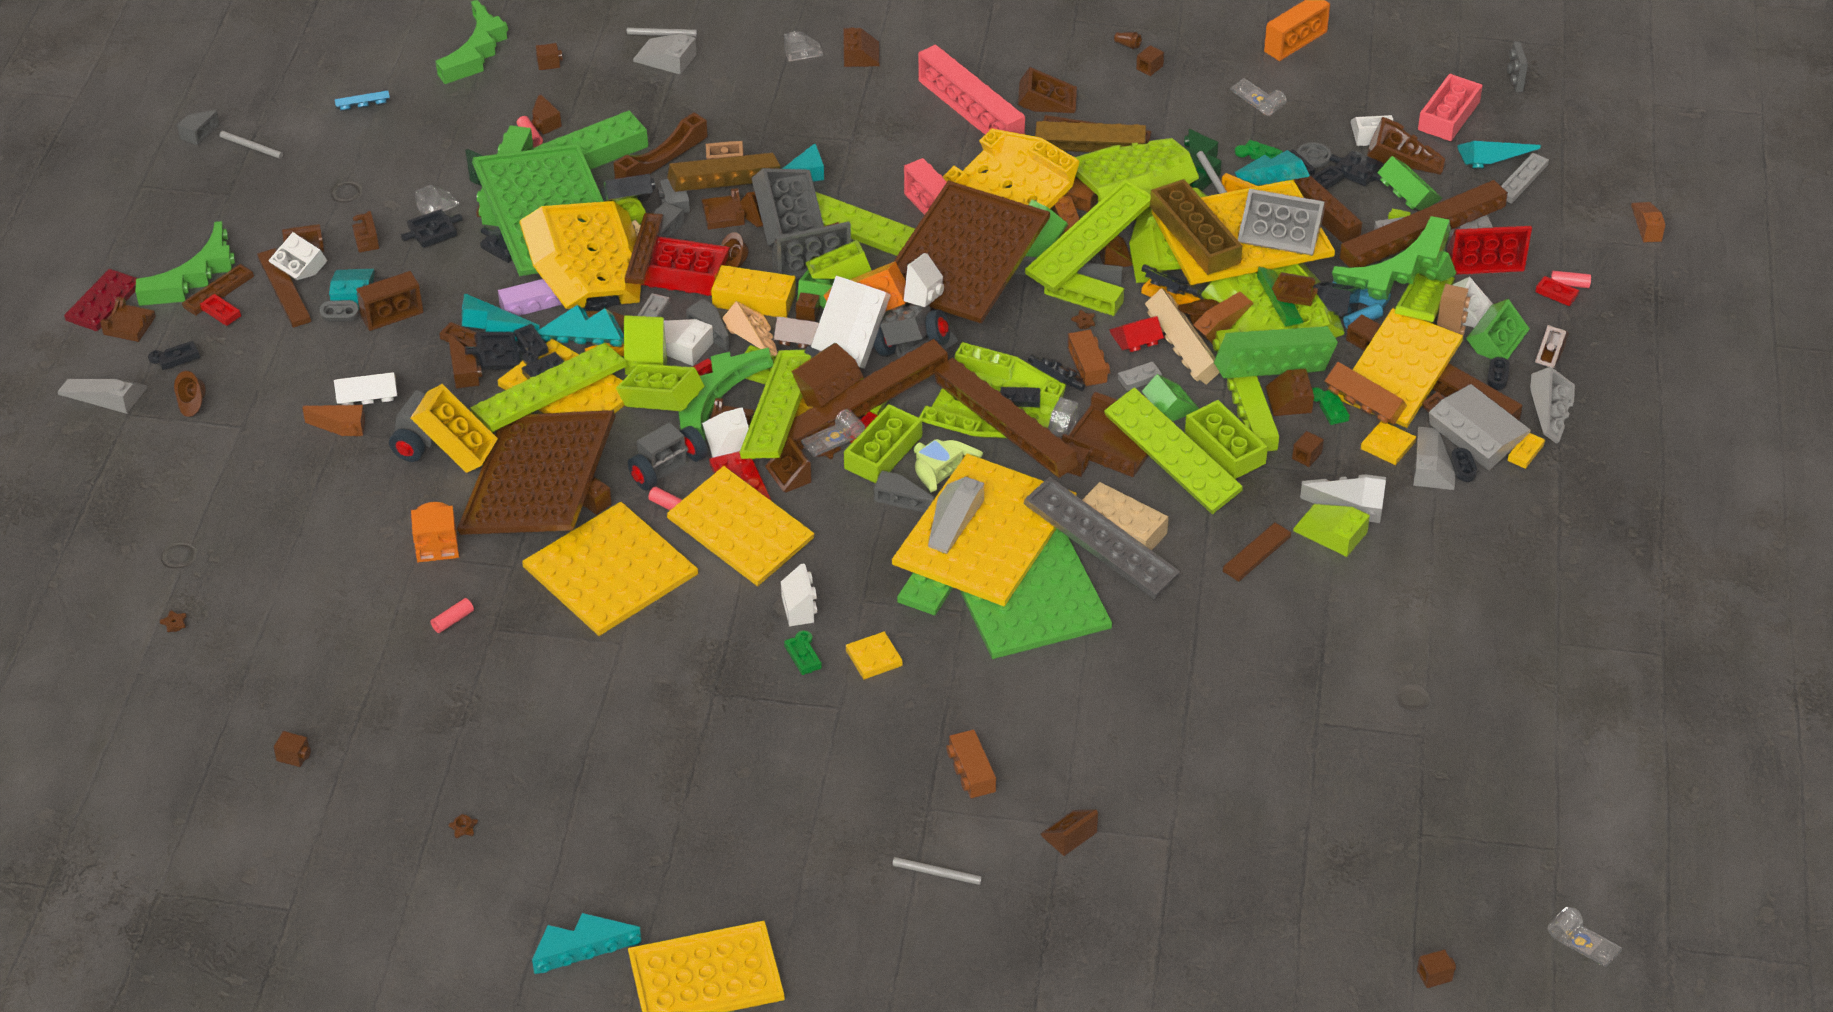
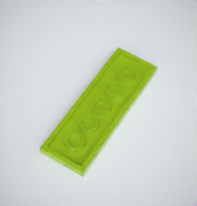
[1395,273,1455,322]

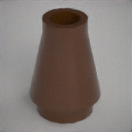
[1114,32,1142,49]

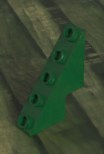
[1184,129,1222,191]

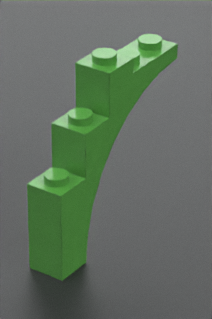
[436,0,508,84]
[1332,216,1451,300]
[136,221,235,306]
[679,348,774,441]

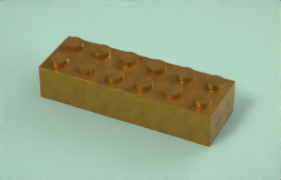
[1150,179,1242,275]

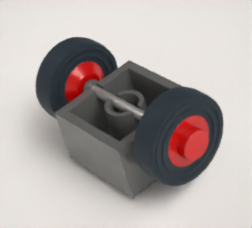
[873,304,950,356]
[389,389,434,462]
[628,422,708,490]

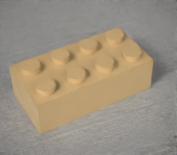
[1083,482,1168,550]

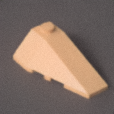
[722,301,778,356]

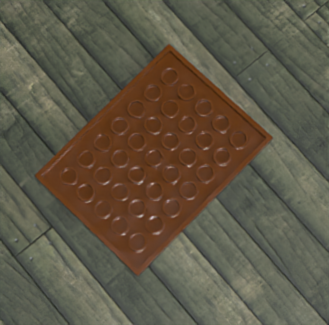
[893,180,1050,324]
[457,410,616,535]

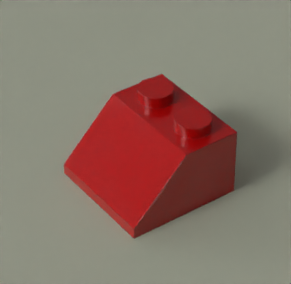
[1109,316,1164,352]

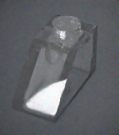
[784,31,823,61]
[1048,397,1079,439]

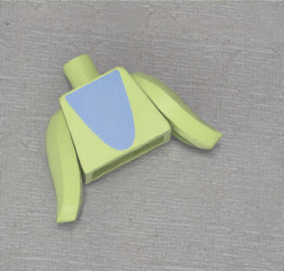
[914,439,983,493]

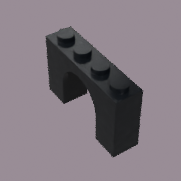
[600,174,655,202]

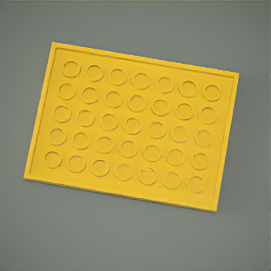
[1152,180,1335,285]
[892,454,1077,607]

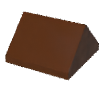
[1099,235,1133,267]
[765,437,811,493]
[1040,809,1098,856]

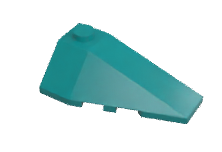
[1458,141,1541,169]

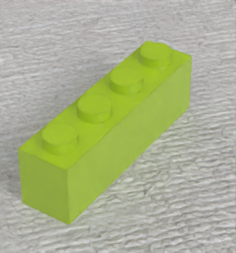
[1044,273,1124,316]

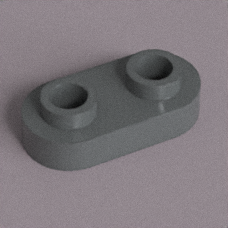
[320,300,359,322]

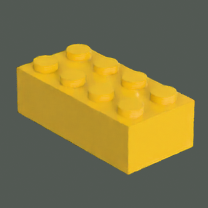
[711,265,796,318]
[411,384,498,473]

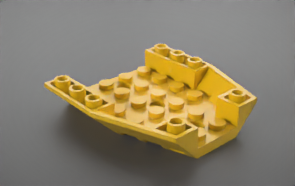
[943,129,1079,209]
[519,201,641,309]

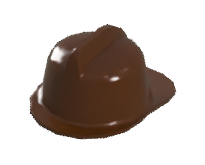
[721,232,749,267]
[1178,299,1219,324]
[174,371,206,417]

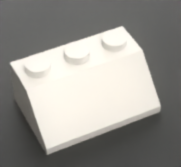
[334,372,398,405]

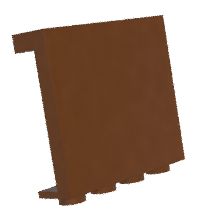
[1062,392,1149,477]

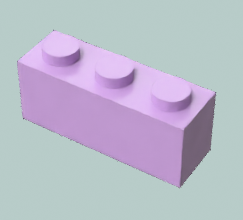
[498,279,561,316]

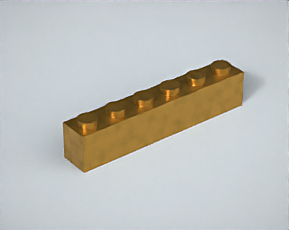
[1035,121,1146,152]
[667,153,781,192]

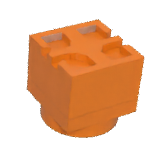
[411,502,459,563]

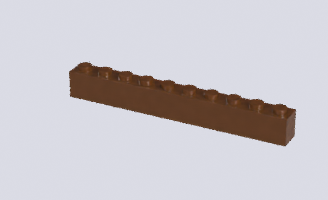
[1340,180,1508,268]
[1346,315,1523,421]
[786,339,948,450]
[934,358,1078,478]

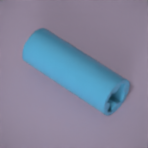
[1343,303,1383,329]

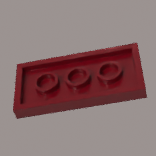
[64,269,139,332]

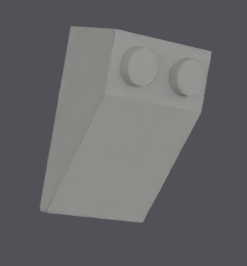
[633,33,697,75]

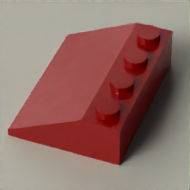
[1446,226,1532,275]
[641,236,730,296]

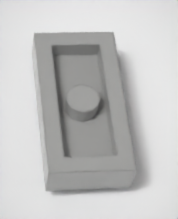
[1118,361,1162,391]

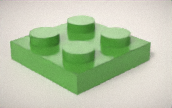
[897,573,953,616]

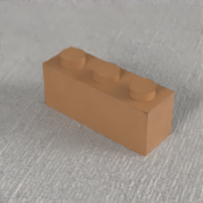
[1437,284,1471,337]

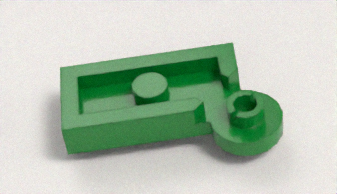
[1235,140,1283,160]
[1312,388,1350,425]
[784,630,822,675]

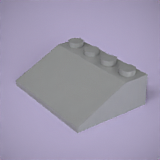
[1238,189,1324,256]
[1429,384,1531,471]

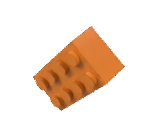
[1264,0,1330,61]
[823,261,906,312]

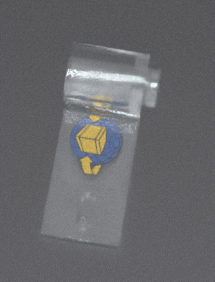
[1230,78,1287,116]
[801,409,865,457]
[1547,907,1622,967]

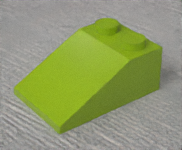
[805,240,872,279]
[624,315,667,375]
[1293,504,1370,557]

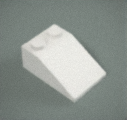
[664,319,713,366]

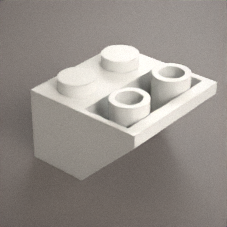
[1351,115,1393,146]
[269,232,327,280]
[781,564,817,626]

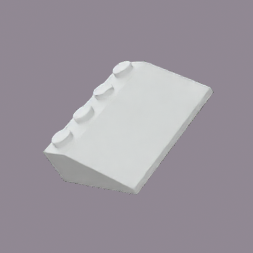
[811,276,891,369]

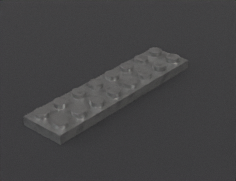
[1023,477,1180,599]

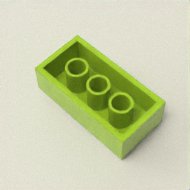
[616,364,705,411]
[1185,400,1268,479]
[844,404,922,483]

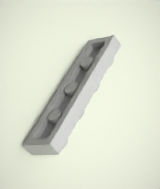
[1501,153,1549,204]

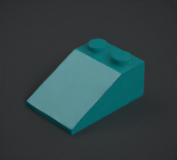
[329,269,375,310]

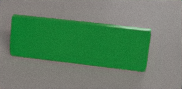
[1257,267,1303,327]

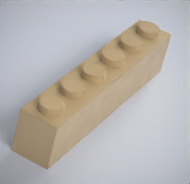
[1145,288,1220,385]

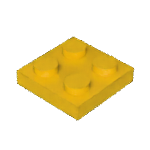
[1361,421,1416,465]
[846,632,902,680]

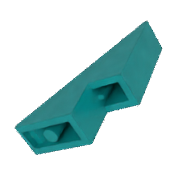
[782,144,824,182]
[1235,150,1310,186]
[461,294,540,341]
[537,305,624,347]
[532,913,642,974]

